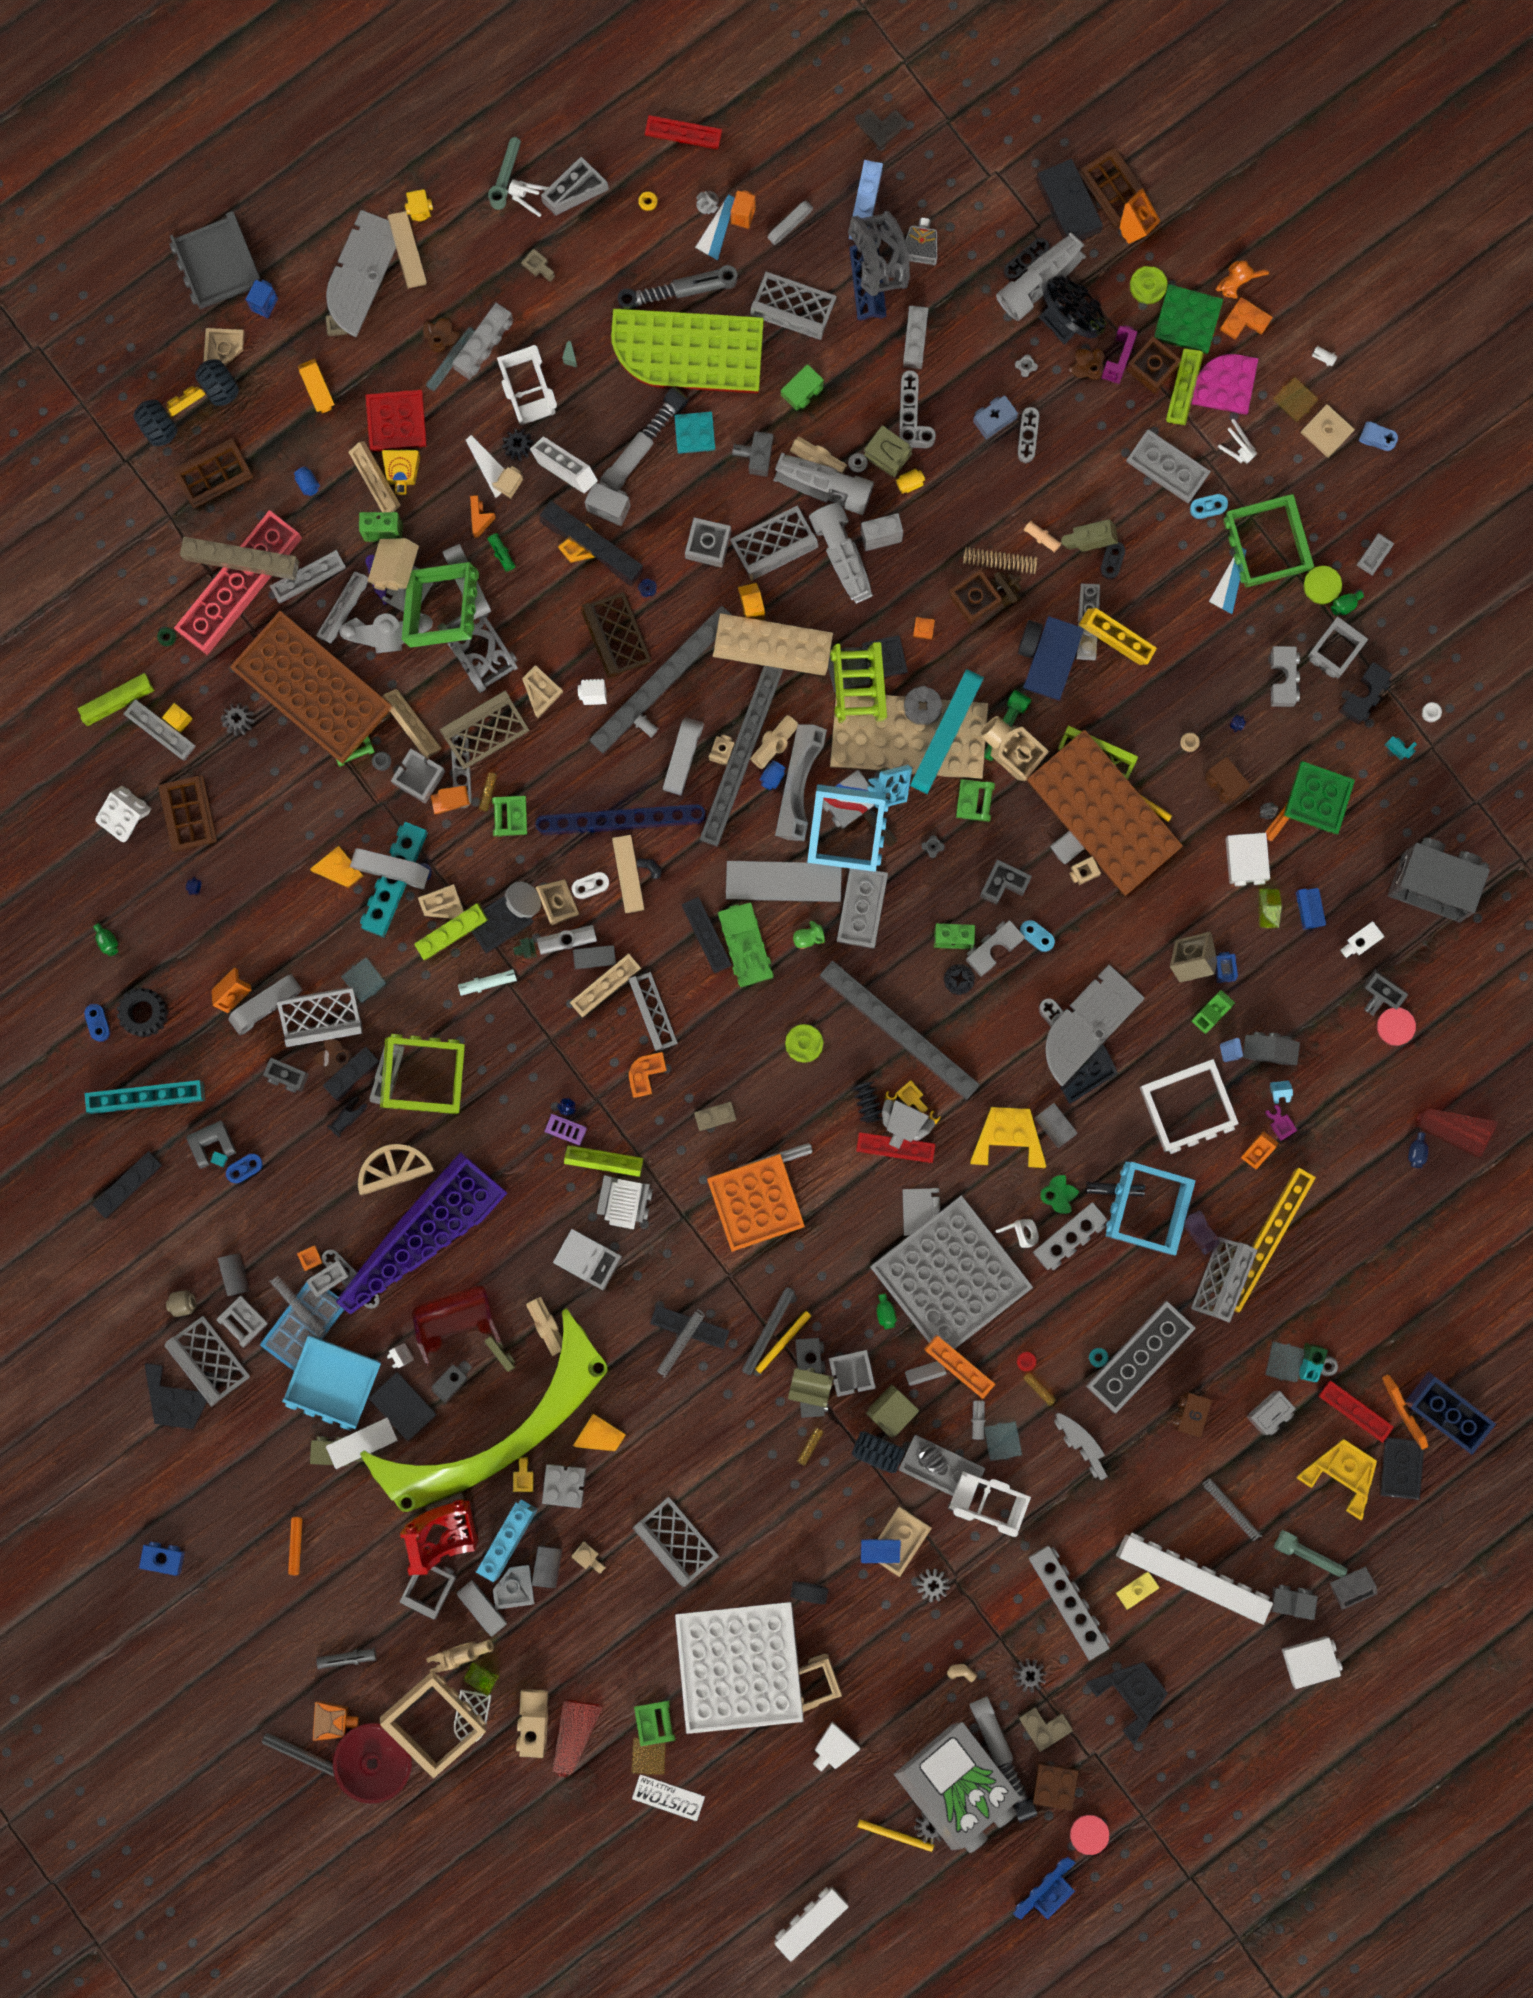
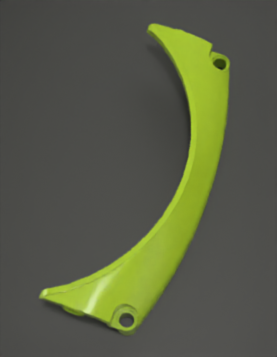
[360,1308,608,1512]

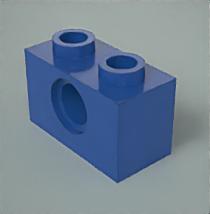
[245,280,278,318]
[139,1541,185,1576]

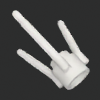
[508,180,549,217]
[1218,419,1258,464]

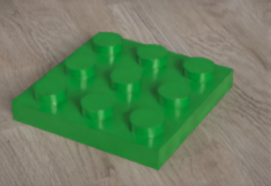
[1154,284,1223,354]
[1283,761,1355,834]

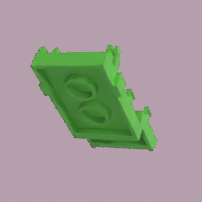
[718,902,774,988]

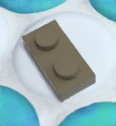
[694,1102,736,1131]

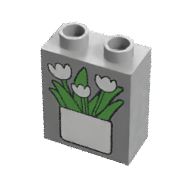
[894,1722,1021,1853]

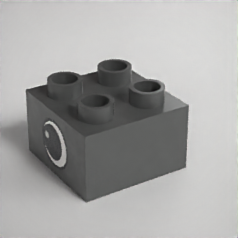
[1388,838,1490,922]

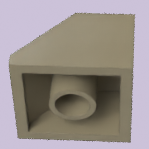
[1170,932,1217,982]

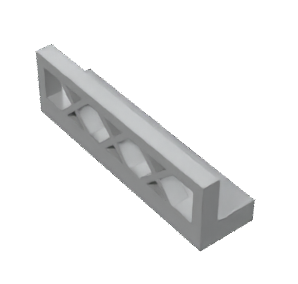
[629,972,678,1052]

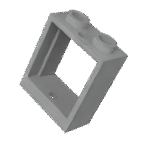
[1308,617,1368,678]
[400,1565,457,1619]

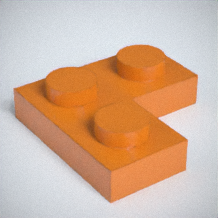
[1220,297,1273,340]

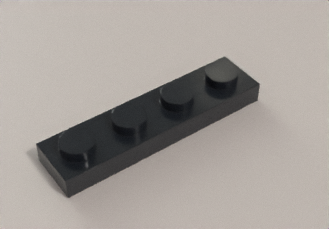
[681,897,732,974]
[92,1151,163,1219]
[650,1306,729,1349]

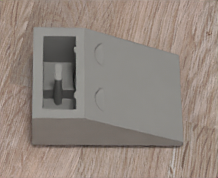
[553,1229,622,1290]

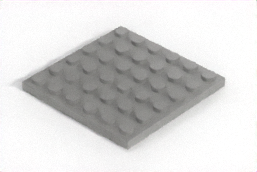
[870,1196,1033,1349]

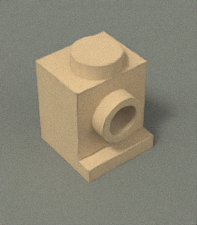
[709,735,735,766]
[1069,857,1101,885]

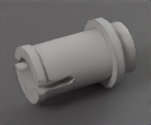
[634,714,659,737]

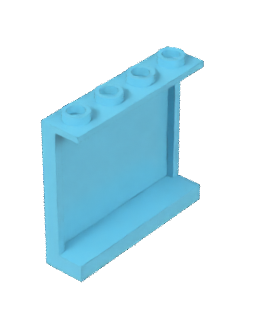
[282,1335,381,1431]
[476,1499,538,1582]

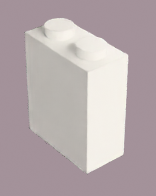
[1226,833,1270,886]
[1282,1636,1342,1689]

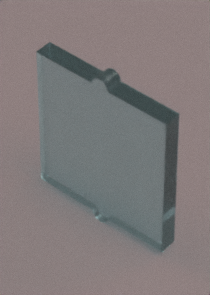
[341,958,386,1003]
[1265,1342,1304,1382]
[984,1421,1022,1461]

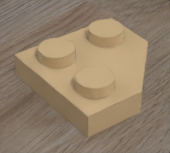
[204,328,245,366]

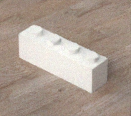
[530,436,597,493]
[775,1887,848,1962]

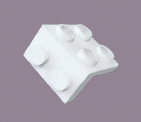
[96,786,151,842]

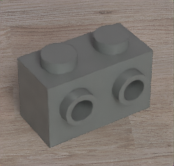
[263,1058,309,1093]

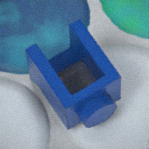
[1215,952,1238,983]

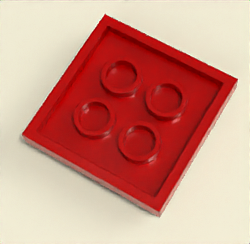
[366,390,427,452]

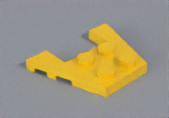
[970,1107,1046,1168]
[1296,1439,1377,1520]

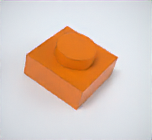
[913,617,935,640]
[297,1245,323,1271]

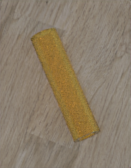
[479,773,497,812]
[1023,1372,1056,1407]
[797,1427,824,1466]

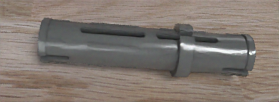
[316,1648,377,1670]

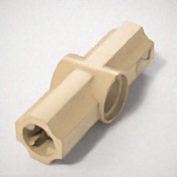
[790,436,847,474]
[750,715,798,769]
[526,1297,563,1356]

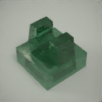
[513,938,537,959]

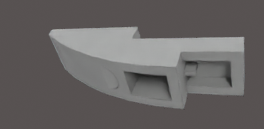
[1077,583,1100,660]
[1054,1413,1108,1480]

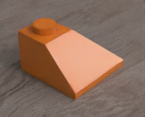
[1120,188,1160,244]

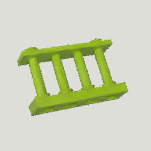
[830,642,887,723]

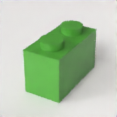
[781,364,824,411]

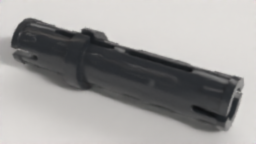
[1086,1181,1145,1197]

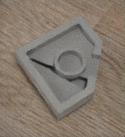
[493,1565,535,1610]

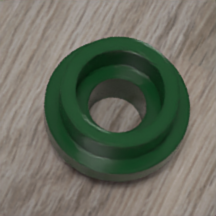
[157,627,176,647]

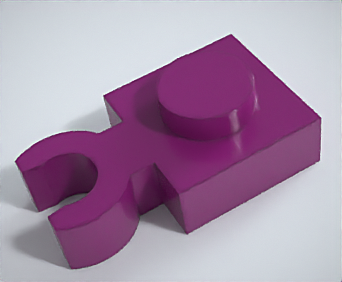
[1265,1105,1297,1141]

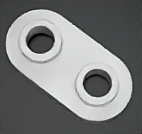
[572,872,609,899]

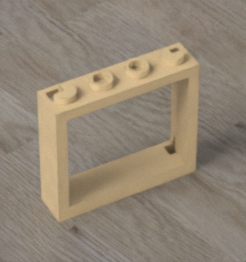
[380,1671,486,1778]

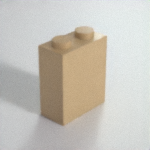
[368,538,419,591]

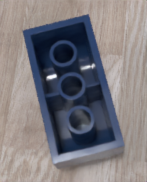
[1405,1371,1496,1455]

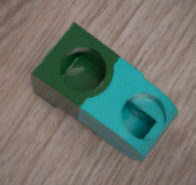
[1299,1342,1328,1382]

